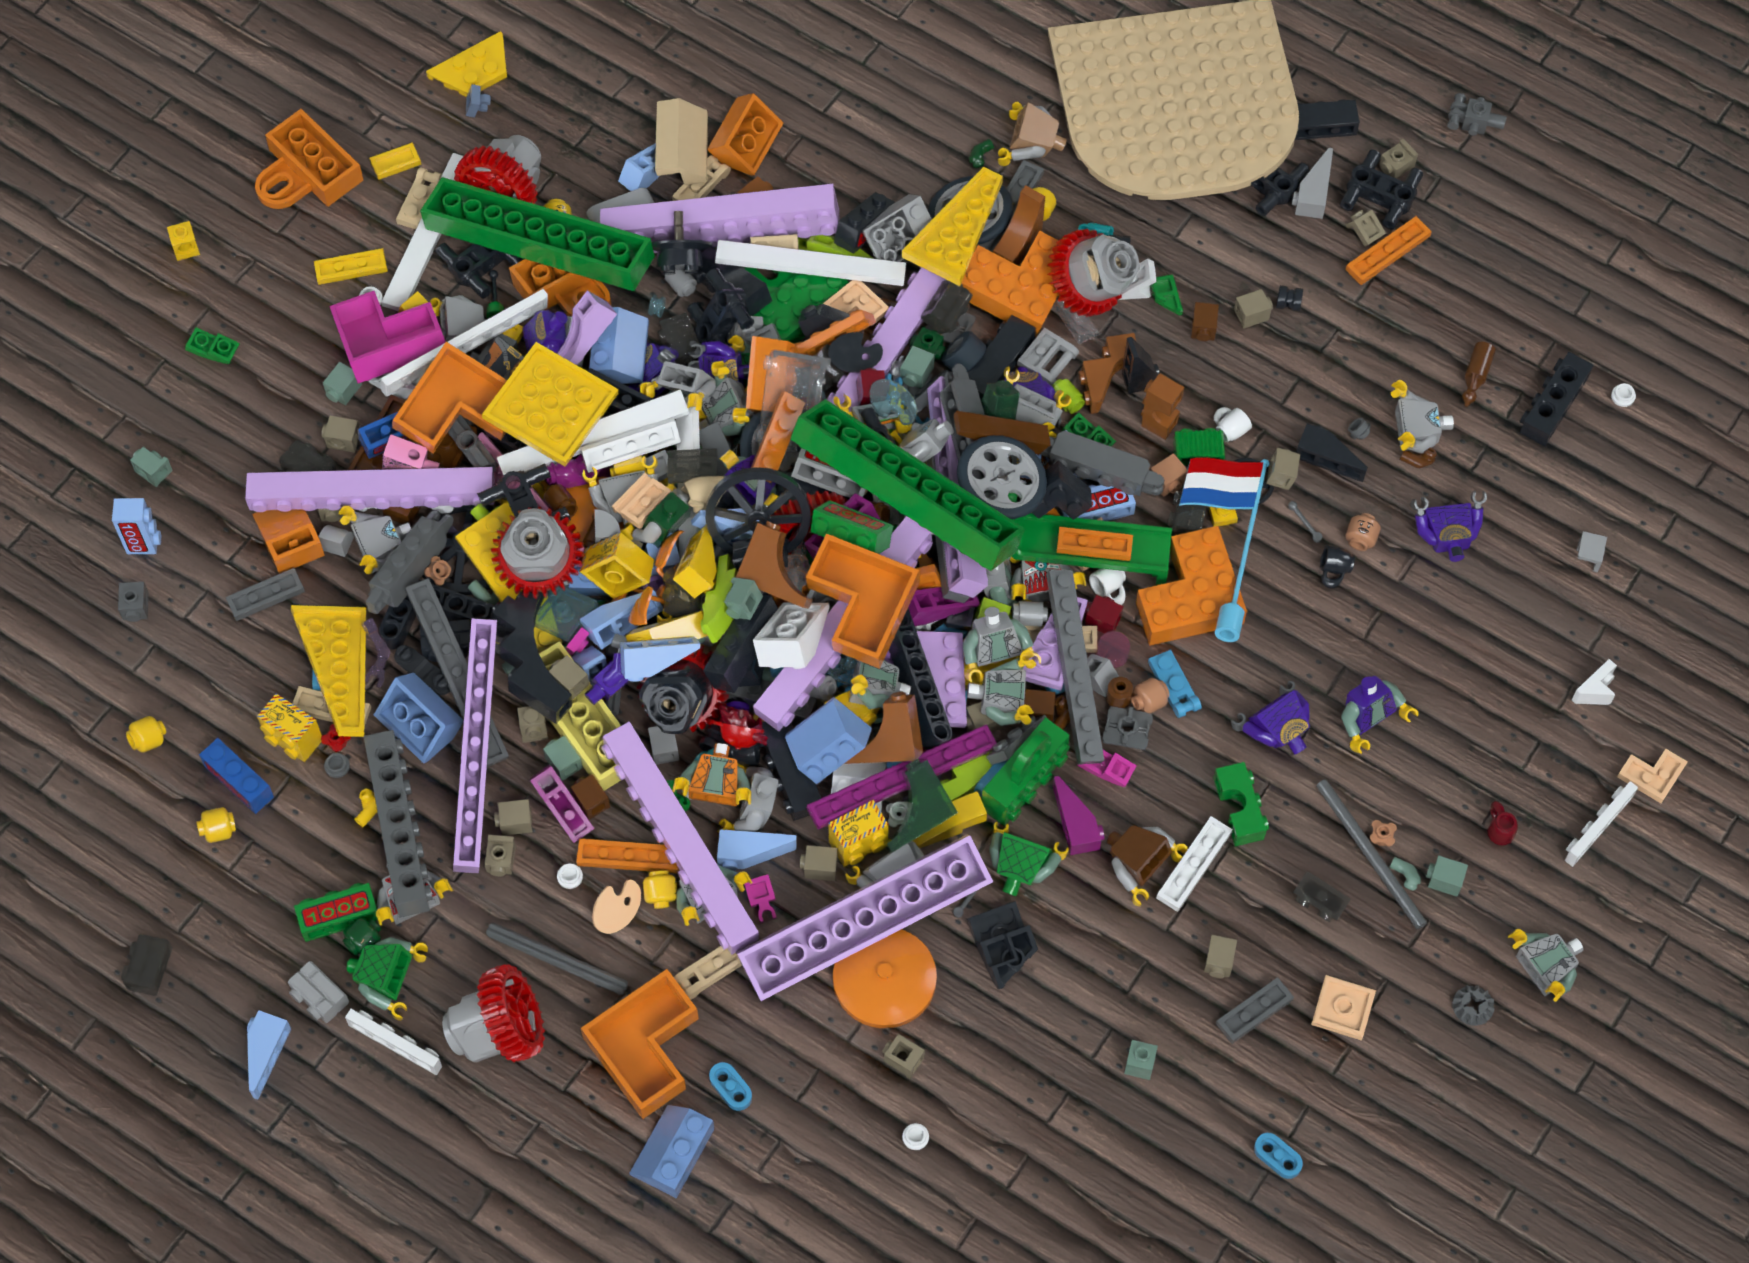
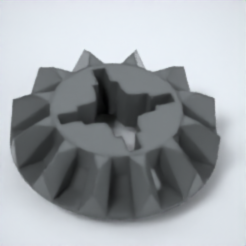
[1452,985,1495,1026]

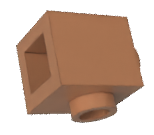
[1150,453,1187,497]

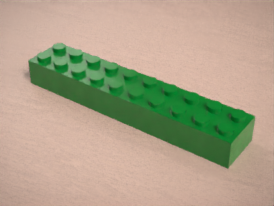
[420,177,655,291]
[790,399,1025,571]

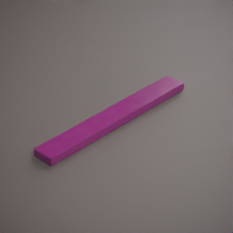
[806,724,997,830]

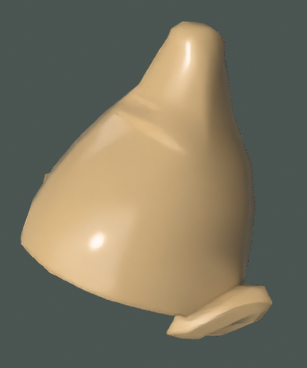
[680,476,726,513]

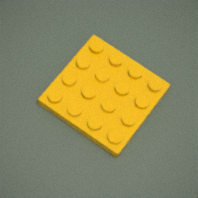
[482,342,618,467]

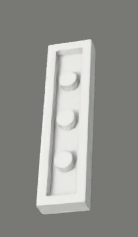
[580,417,681,473]
[1565,781,1638,867]
[1156,816,1233,912]
[345,1009,442,1075]

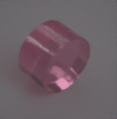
[1097,631,1130,668]

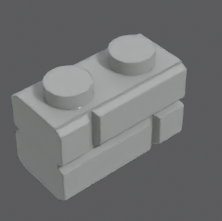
[288,961,349,1023]

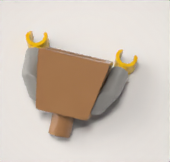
[997,102,1067,166]

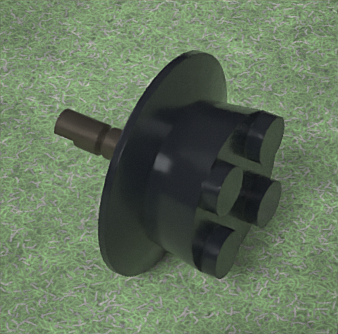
[651,211,713,275]

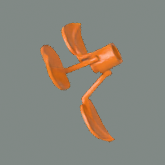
[612,530,686,626]

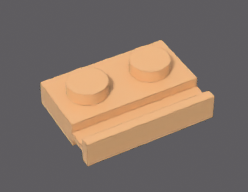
[612,473,672,529]

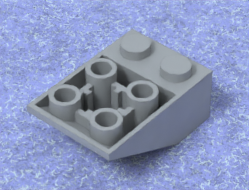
[862,194,932,262]

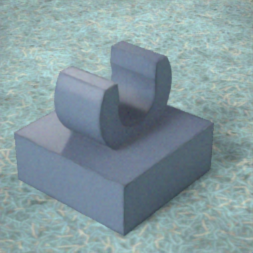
[466,84,491,118]

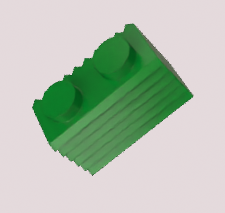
[1173,428,1225,466]

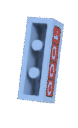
[1056,485,1136,521]
[112,498,161,554]

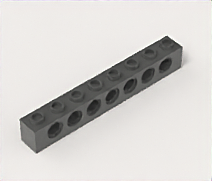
[364,730,433,918]

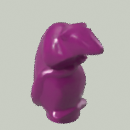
[546,454,602,488]

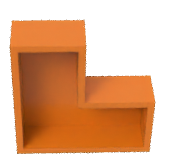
[953,231,1059,337]
[392,342,507,454]
[1136,526,1247,646]
[806,534,920,669]
[581,969,699,1119]

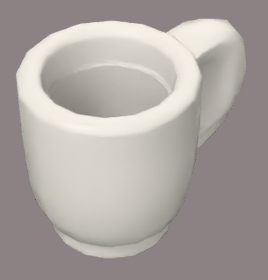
[1214,407,1252,442]
[1089,569,1126,605]

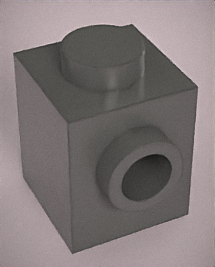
[118,582,149,622]

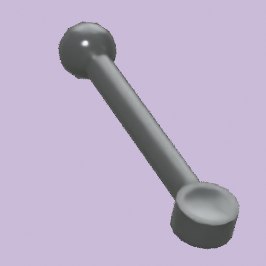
[1288,501,1322,543]
[953,890,978,918]

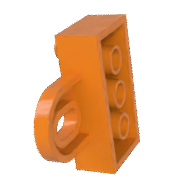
[255,109,364,209]
[509,259,611,316]

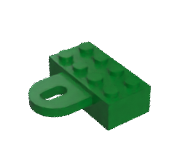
[745,267,849,344]
[982,717,1070,827]

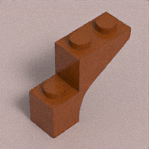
[1078,333,1136,414]

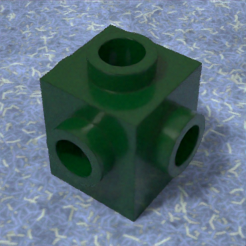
[909,327,946,363]

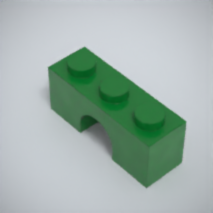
[1213,762,1269,846]

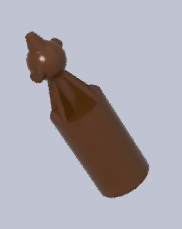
[1462,342,1496,407]

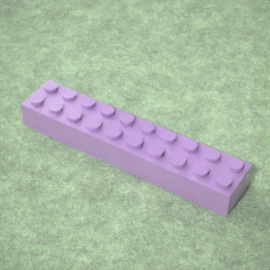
[600,184,840,253]
[736,835,993,1001]

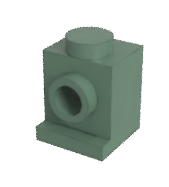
[130,447,173,487]
[724,577,763,620]

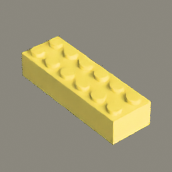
[539,641,621,791]

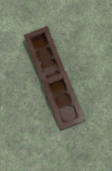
[954,411,1051,455]

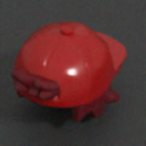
[707,705,768,749]

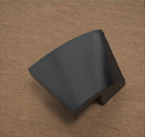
[966,901,1038,990]

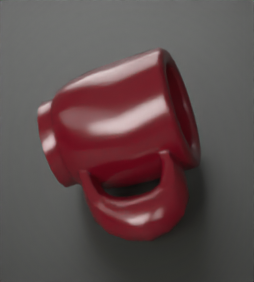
[1487,801,1518,845]

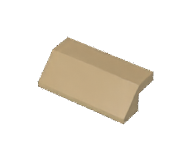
[655,98,708,185]

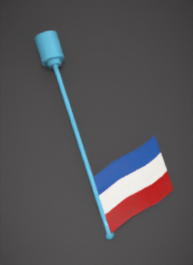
[1179,458,1270,642]

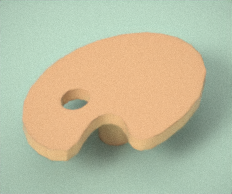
[592,879,641,934]

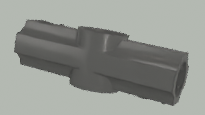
[448,415,499,473]

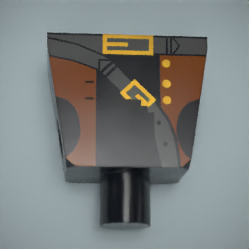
[481,336,524,380]

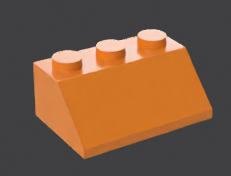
[707,93,784,176]
[746,336,797,413]

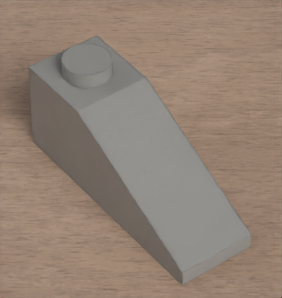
[1292,148,1333,219]

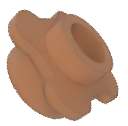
[424,556,451,585]
[1370,820,1397,847]

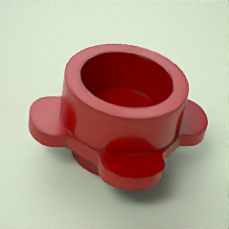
[321,724,351,752]

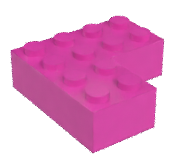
[329,291,445,383]

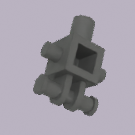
[1447,93,1507,136]

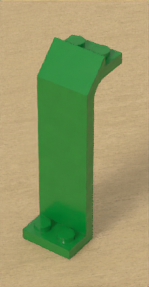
[1008,493,1172,586]

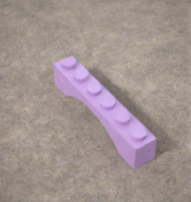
[557,290,617,365]

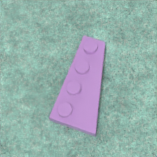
[1023,597,1088,691]
[917,631,967,728]

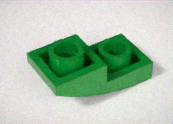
[185,327,240,364]
[1062,412,1116,447]

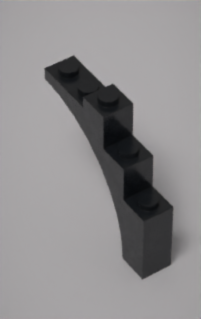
[492,590,572,724]

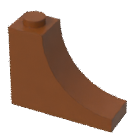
[993,185,1045,265]
[736,521,813,609]
[844,692,923,764]

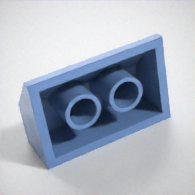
[589,307,649,384]
[374,673,464,763]
[785,697,872,784]
[629,1105,714,1198]

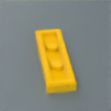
[314,248,388,285]

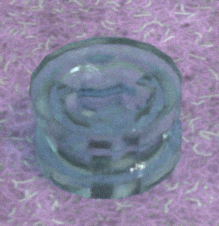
[648,295,666,318]

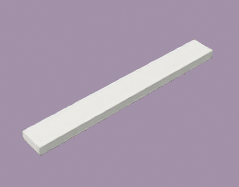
[381,153,463,311]
[715,240,906,286]
[381,289,548,396]
[497,390,690,476]
[676,396,701,561]

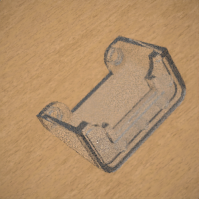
[754,350,831,456]

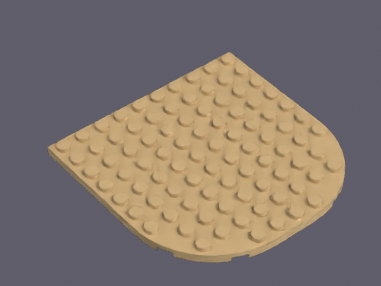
[1048,0,1299,200]

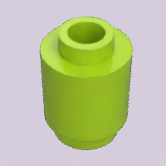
[1052,379,1085,414]

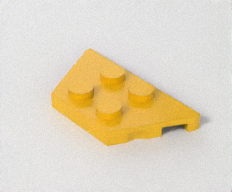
[426,31,507,97]

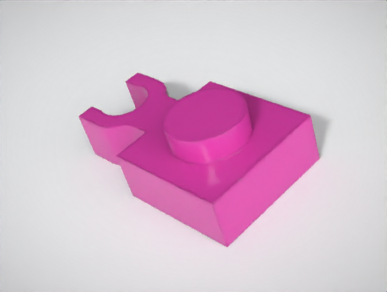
[565,627,589,656]
[744,874,777,923]

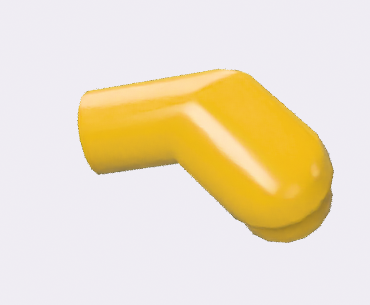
[354,788,378,827]

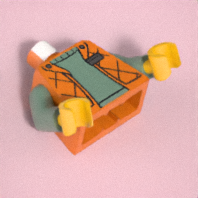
[672,743,751,806]

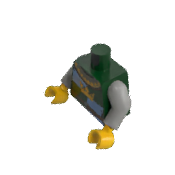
[620,480,690,549]

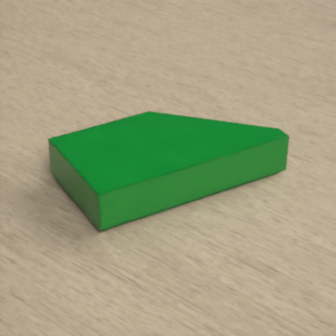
[1150,274,1183,316]

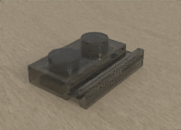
[667,448,718,484]

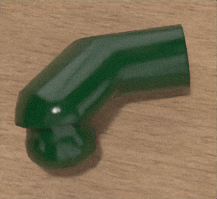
[969,139,994,169]

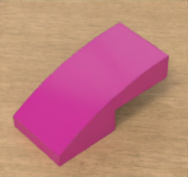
[1077,750,1137,787]

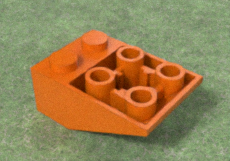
[252,509,325,574]

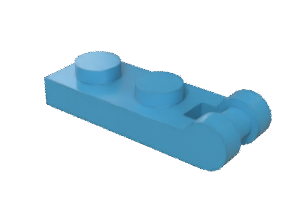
[1148,650,1202,718]

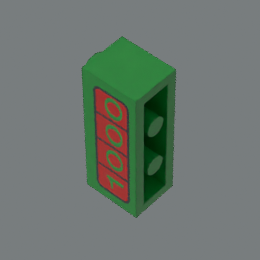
[811,500,893,554]
[294,883,378,942]

